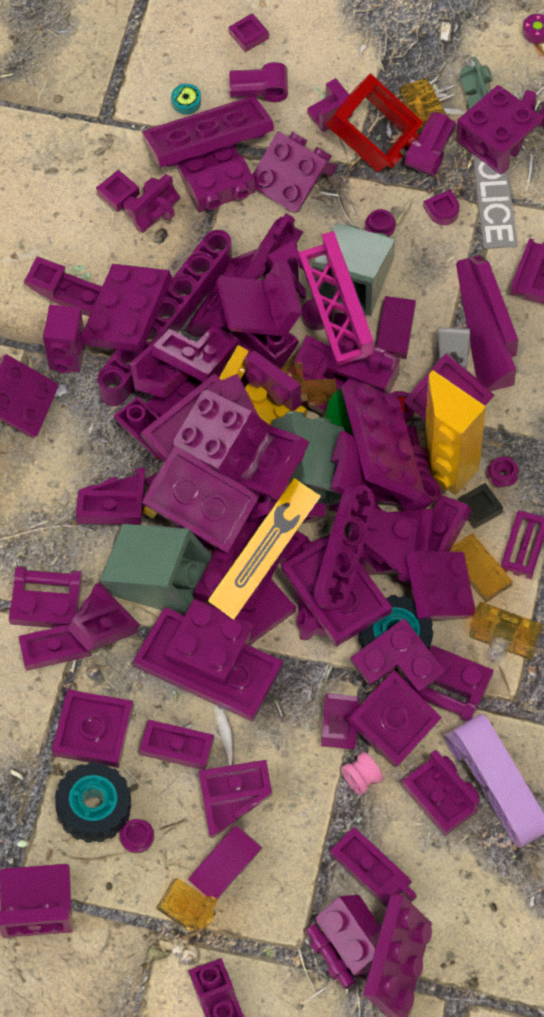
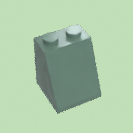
[312,223,395,316]
[272,411,345,507]
[100,524,212,616]

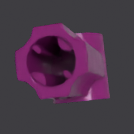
[229,62,289,102]
[405,112,456,177]

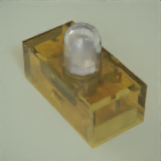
[469,601,543,664]

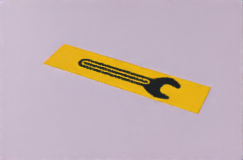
[208,478,321,620]

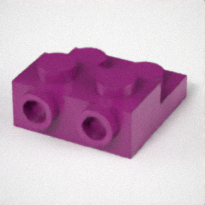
[176,146,255,213]

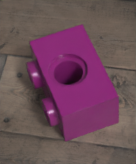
[43,304,85,373]

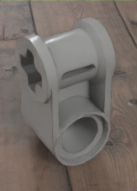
[437,327,470,370]

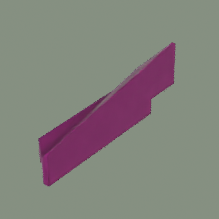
[456,255,519,391]

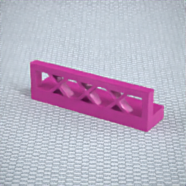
[298,231,374,366]

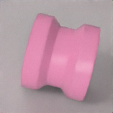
[341,752,383,795]

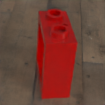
[325,73,424,173]

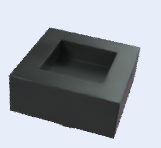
[458,483,503,528]

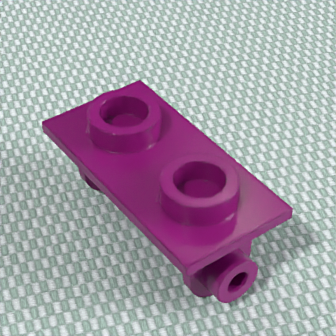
[258,214,304,275]

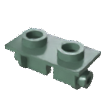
[460,56,493,108]

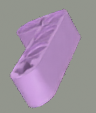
[444,714,544,848]

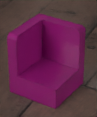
[307,78,353,132]

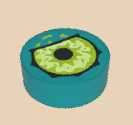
[171,84,201,114]

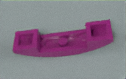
[24,256,102,317]

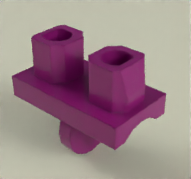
[123,174,181,233]

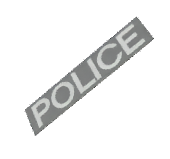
[473,155,517,249]

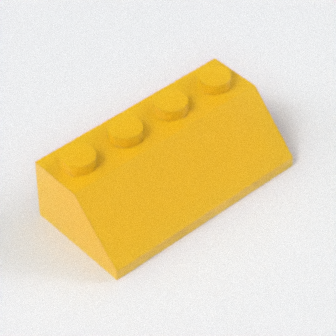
[424,370,486,496]

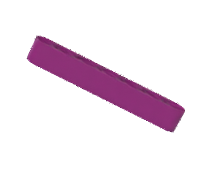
[98,230,232,406]

